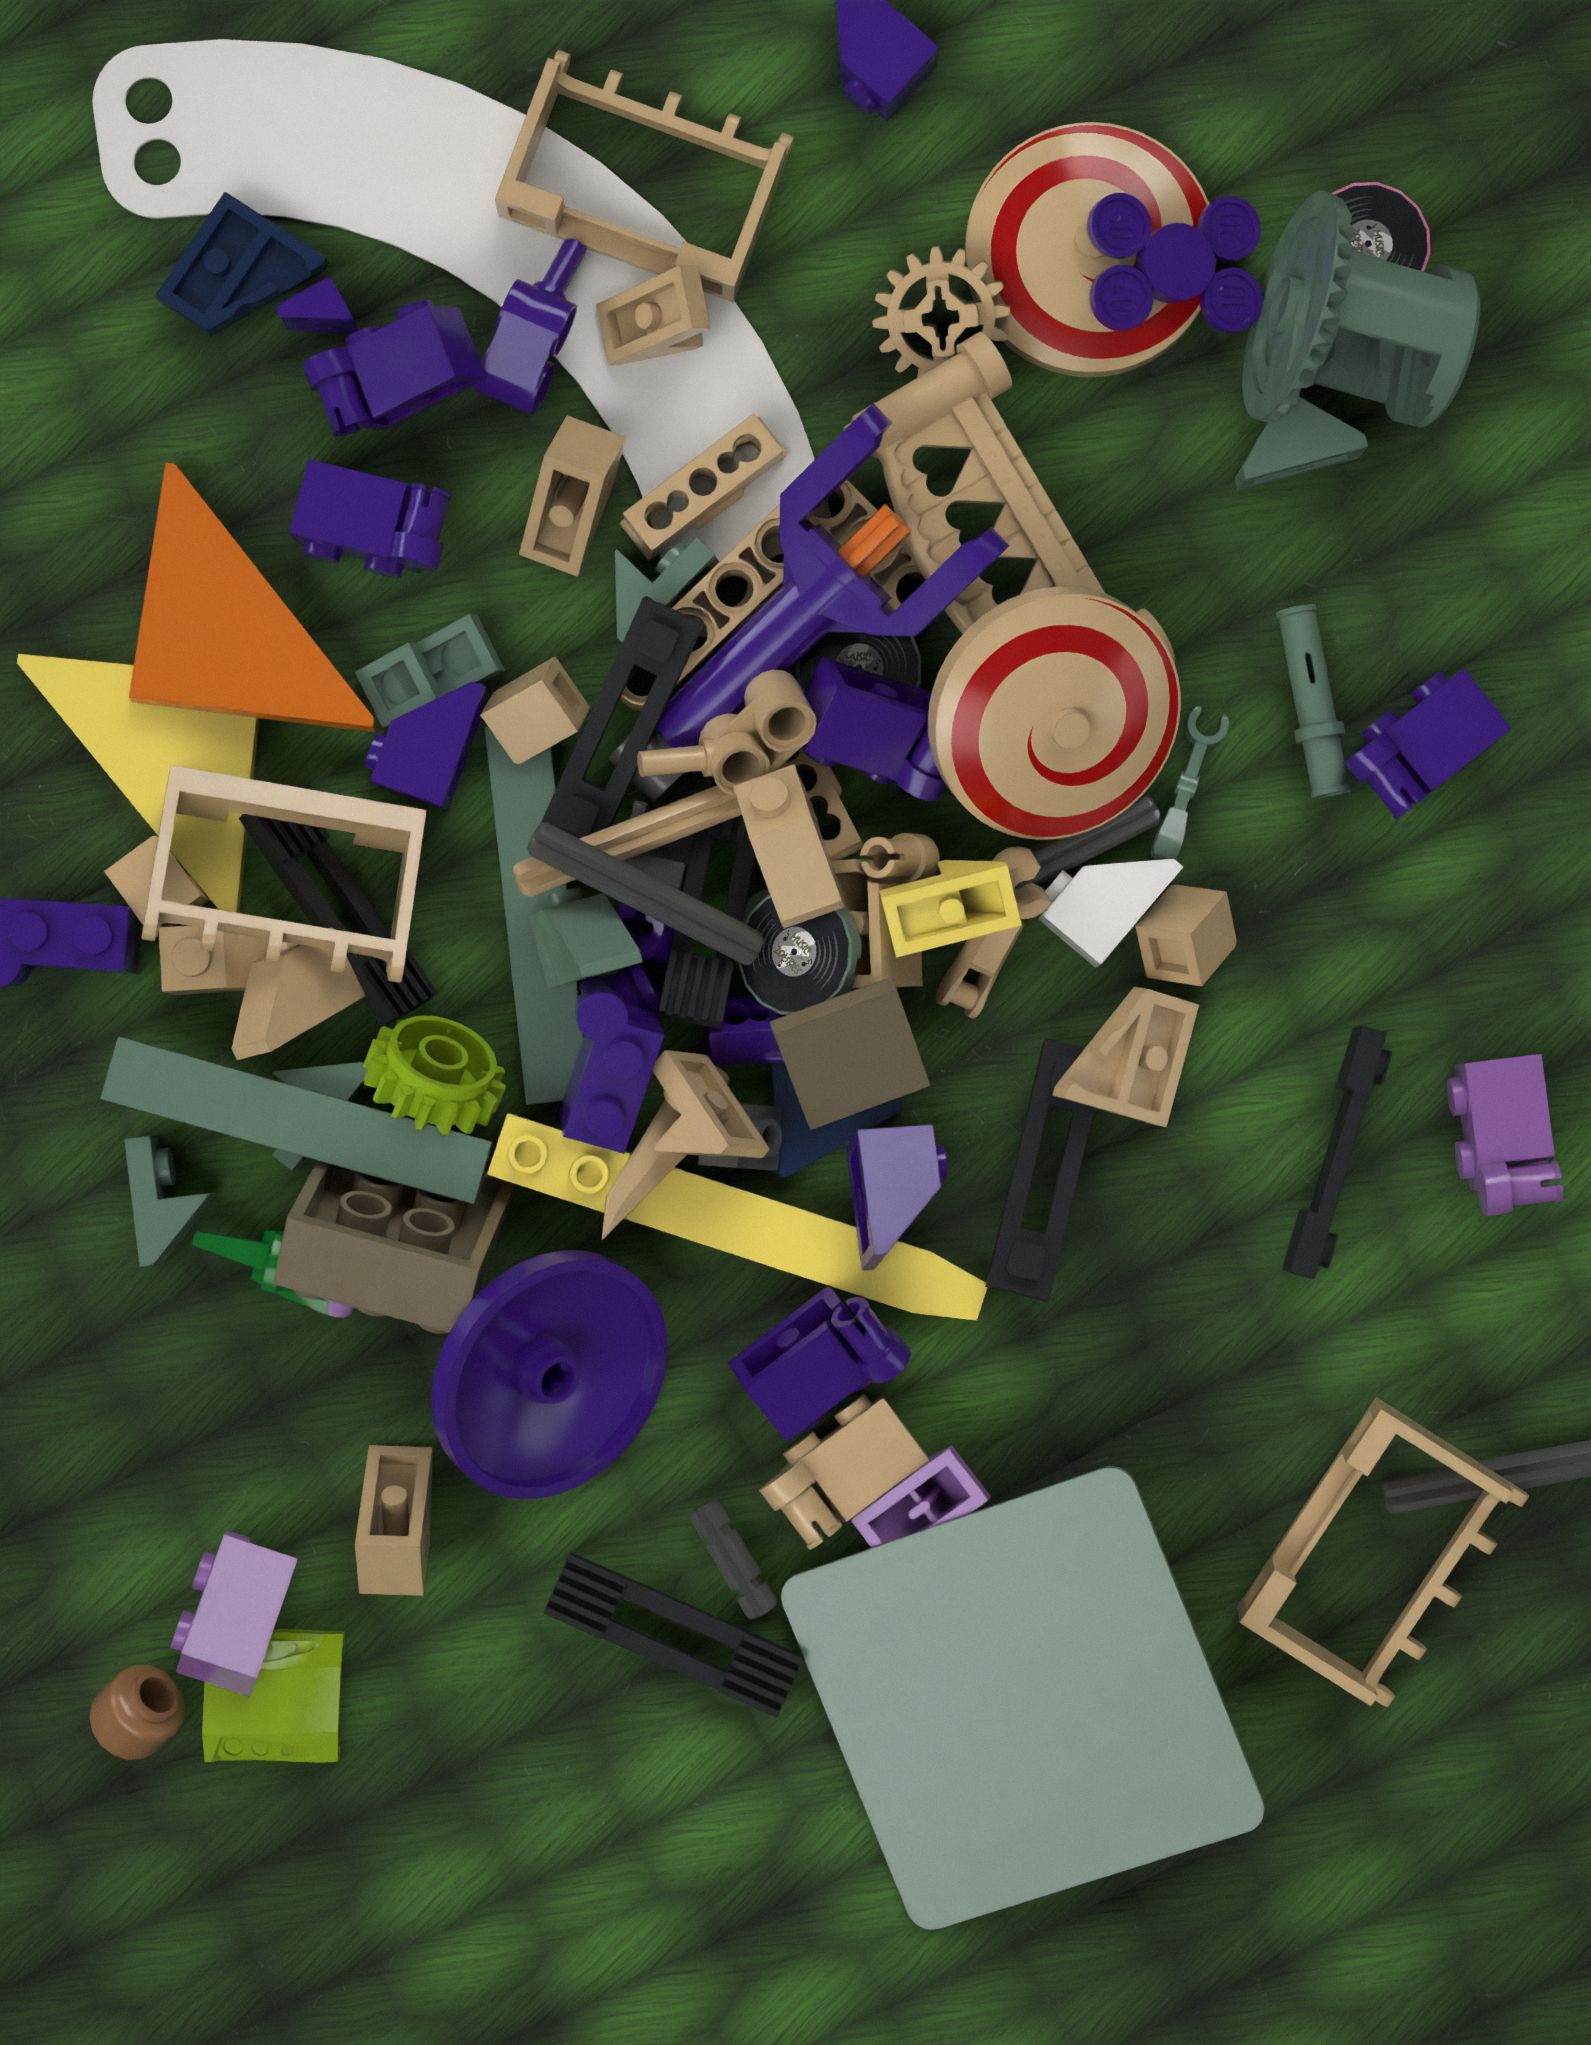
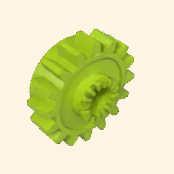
[363,1016,506,1136]

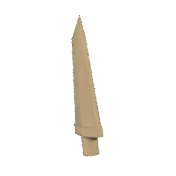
[602,1066,730,1240]

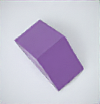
[851,1445,991,1548]

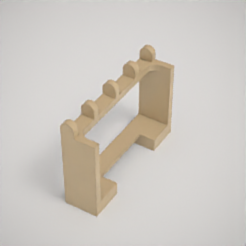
[495,50,795,303]
[141,765,427,983]
[1237,1397,1529,1707]

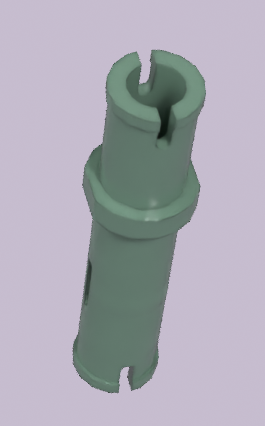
[1276,604,1352,799]

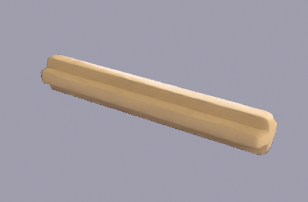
[513,785,742,897]

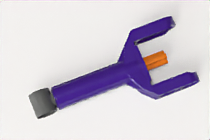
[608,404,1010,805]

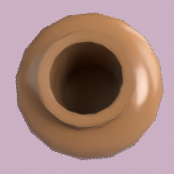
[89,1664,186,1760]

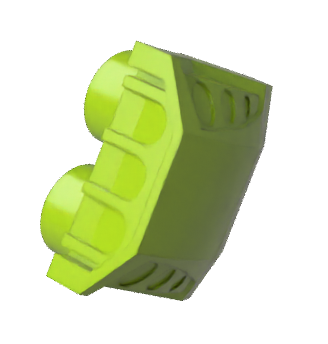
[202,1629,345,1763]

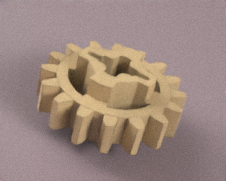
[872,246,1011,378]

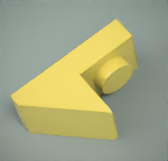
[879,860,1022,958]

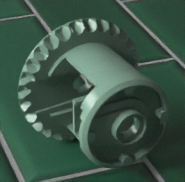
[1242,191,1480,428]

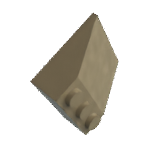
[273,1160,516,1334]

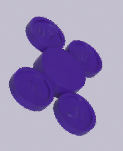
[1087,193,1263,333]

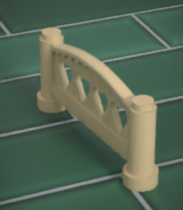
[844,332,1175,663]

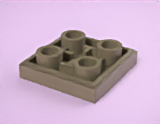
[770,977,931,1130]

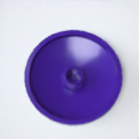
[431,1250,668,1499]

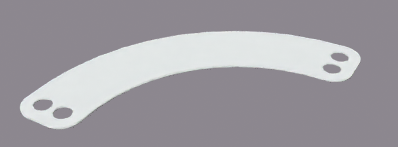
[92,39,832,639]

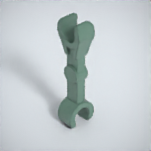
[1150,706,1229,860]

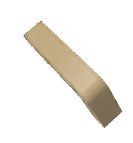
[620,480,925,711]

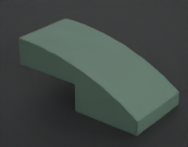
[355,614,505,728]

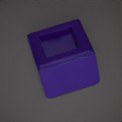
[275,278,359,333]

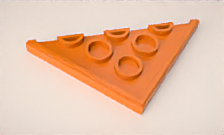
[129,463,376,732]

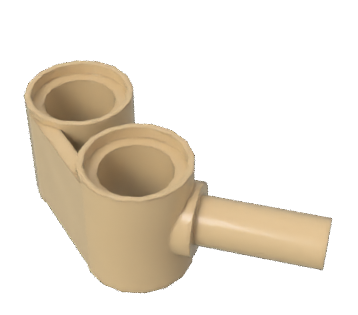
[637,670,817,796]

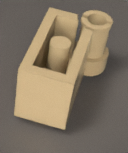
[830,833,940,989]
[759,1393,929,1550]

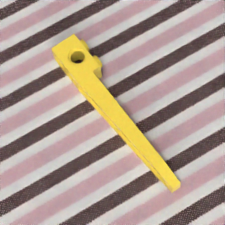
[487,1113,988,1321]

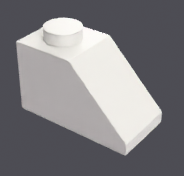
[1038,859,1183,968]

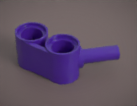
[474,239,586,415]

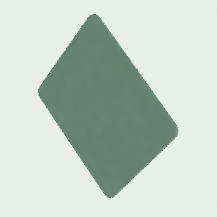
[781,1466,1265,1930]

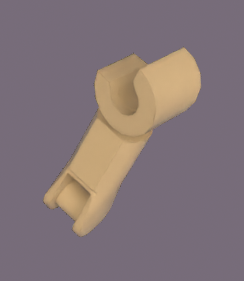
[936,846,1051,1019]

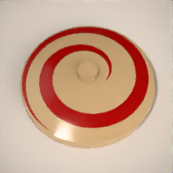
[964,122,1217,377]
[928,586,1181,840]

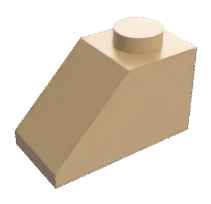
[519,415,626,577]
[733,764,845,928]
[159,926,268,995]
[231,927,366,1060]
[355,1445,433,1596]

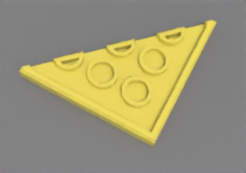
[17,654,260,913]

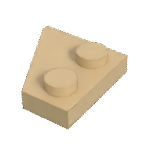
[1052,987,1199,1128]

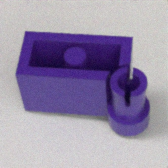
[302,299,486,437]
[289,459,452,579]
[802,657,946,801]
[1344,669,1512,820]
[0,898,141,989]
[559,976,664,1154]
[727,1285,911,1442]

